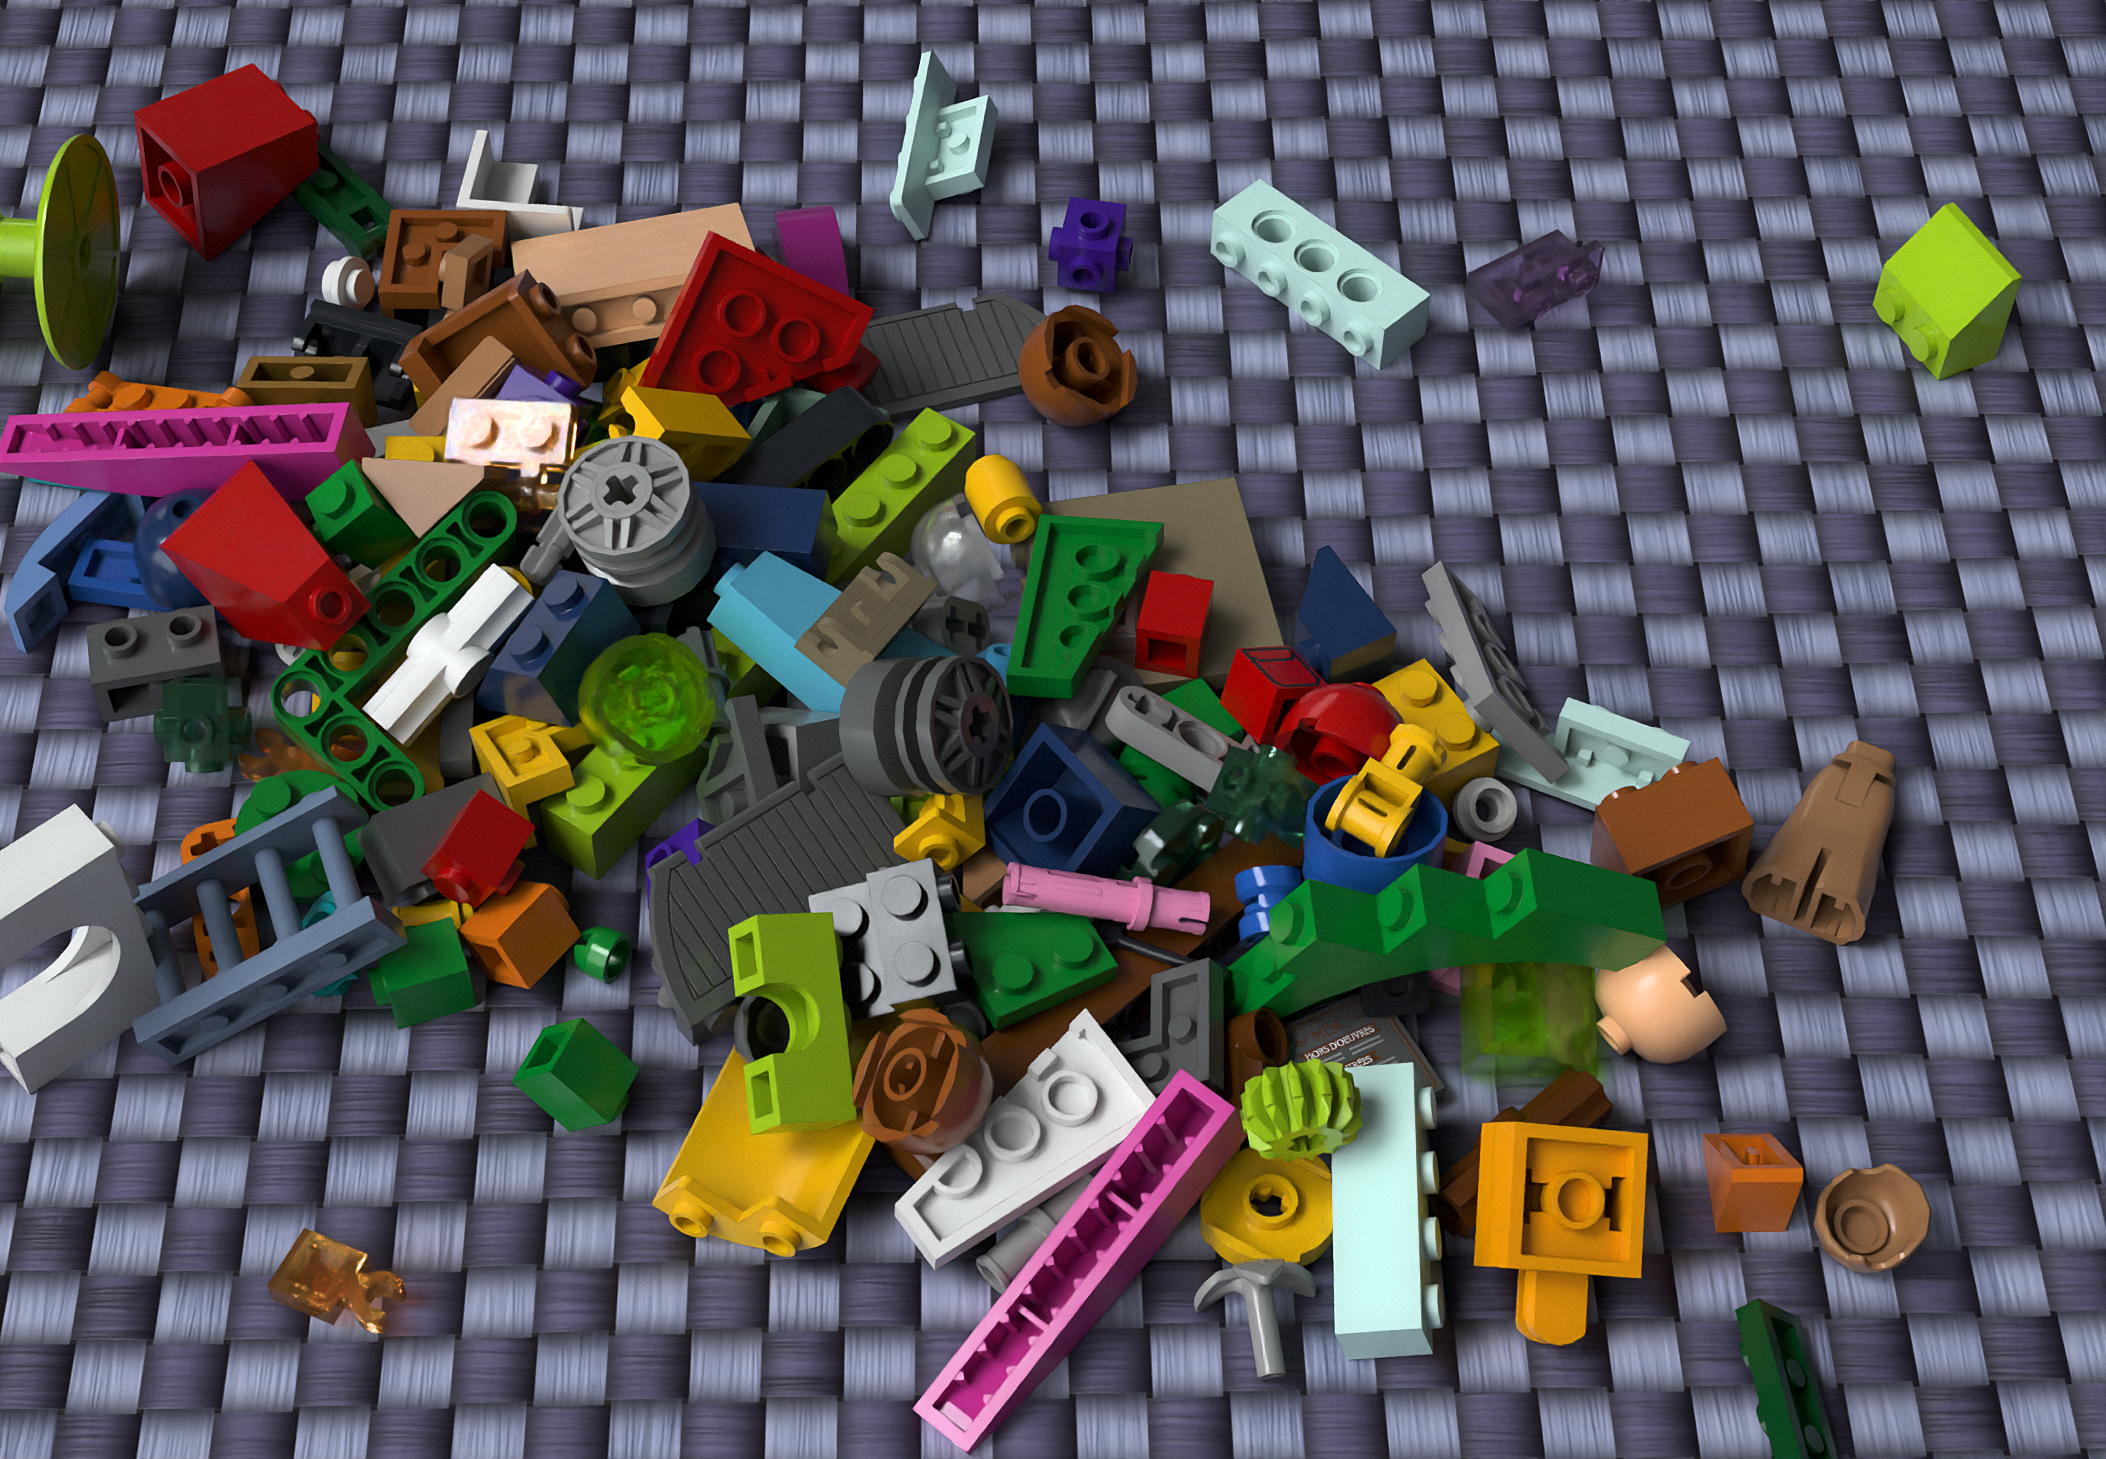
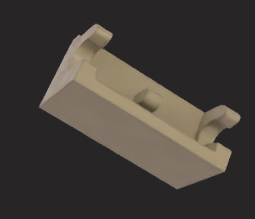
[794,552,939,689]

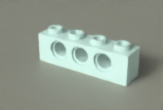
[1210,178,1431,371]

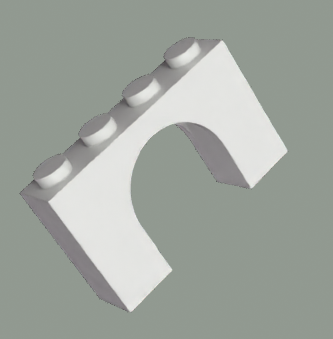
[0,804,160,1094]

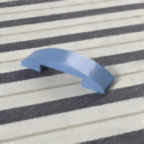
[4,489,161,654]

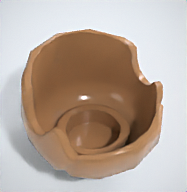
[1814,1163,1932,1274]

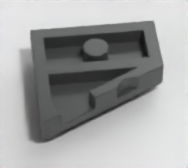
[696,695,784,826]

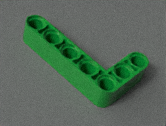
[270,490,517,816]

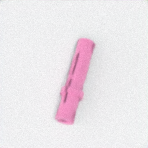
[1002,862,1210,935]

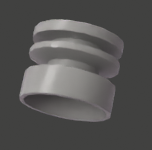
[557,435,717,607]

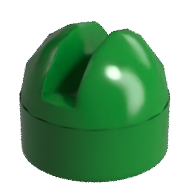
[574,926,631,984]

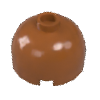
[1017,304,1138,428]
[852,1008,994,1155]

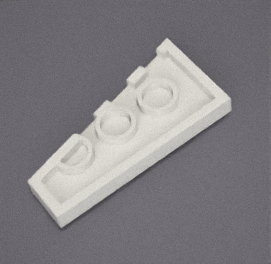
[894,1008,1156,1271]

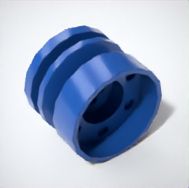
[1302,774,1448,895]

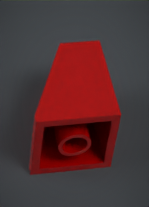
[134,63,321,262]

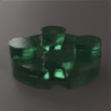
[1114,796,1226,888]

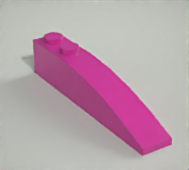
[0,402,376,501]
[912,1068,1248,1456]

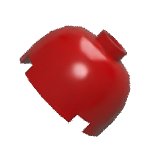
[1273,682,1406,793]

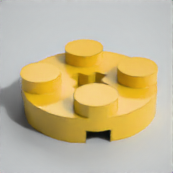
[1199,1146,1333,1267]

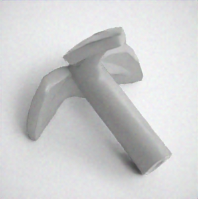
[1194,1258,1316,1379]

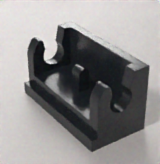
[291,299,423,412]

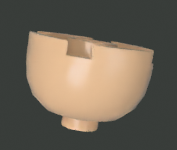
[1594,944,1727,1065]

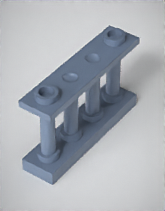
[132,785,409,1066]

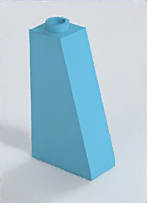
[707,551,958,713]

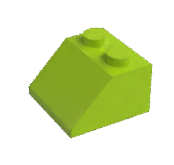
[1872,202,2022,381]

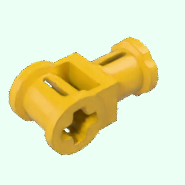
[1325,724,1447,858]

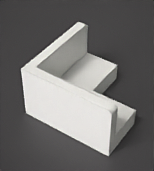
[456,130,586,242]

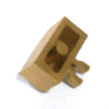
[235,356,378,429]

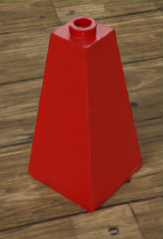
[158,460,372,652]

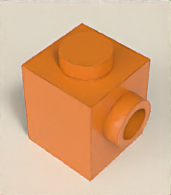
[457,879,581,989]

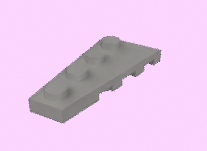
[1422,560,1571,784]

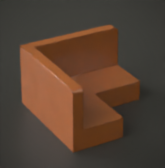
[378,209,513,321]

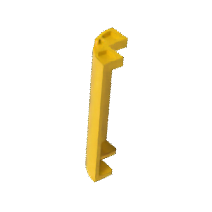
[651,895,985,1257]

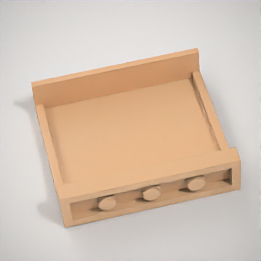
[511,203,756,349]

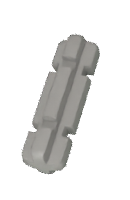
[520,504,575,587]

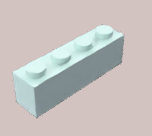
[1332,1062,1444,1360]

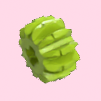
[1240,1058,1363,1163]

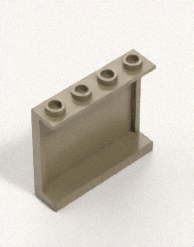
[1009,477,1284,696]

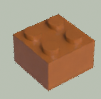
[1590,757,1754,911]

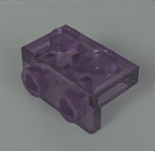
[1466,229,1605,331]

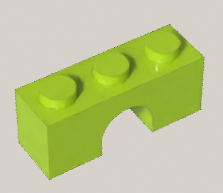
[728,912,857,1135]

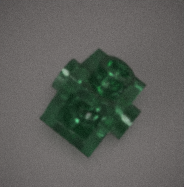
[153,677,252,773]
[1204,744,1321,850]

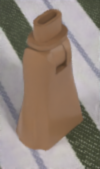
[1741,740,1897,945]

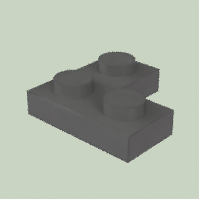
[1115,957,1224,1099]

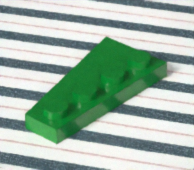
[1006,514,1164,699]

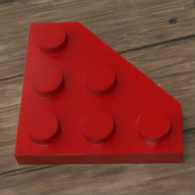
[637,230,875,408]

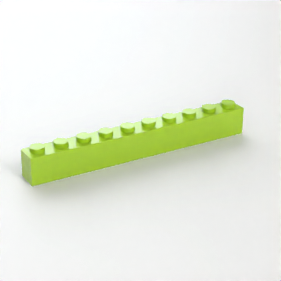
[540,407,976,881]

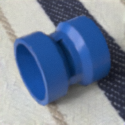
[1234,865,1302,949]

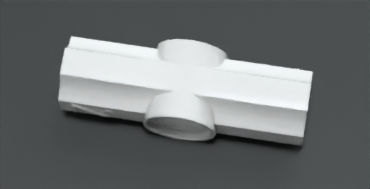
[362,563,537,748]

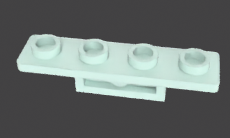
[890,50,998,241]
[1491,697,1691,811]

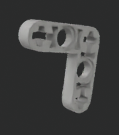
[1105,686,1292,816]

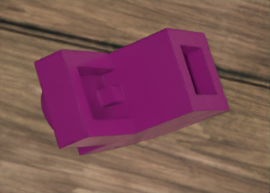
[772,204,850,297]

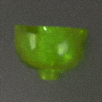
[578,633,715,767]

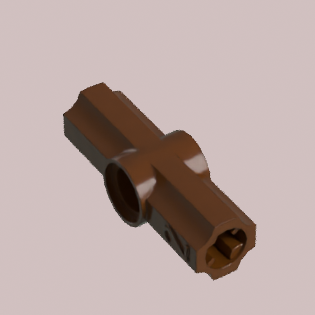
[1428,1068,1613,1239]

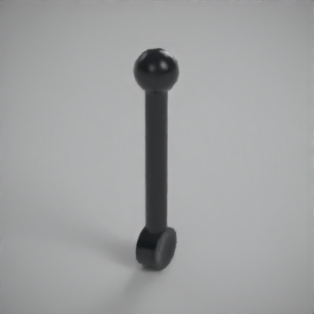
[1096,921,1229,985]

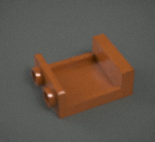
[398,269,598,451]

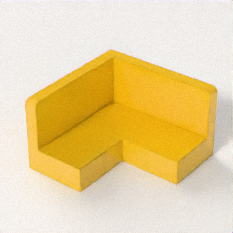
[469,695,614,850]

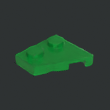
[953,912,1118,1031]

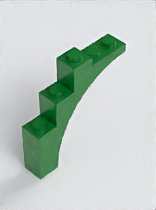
[1223,847,1667,1020]

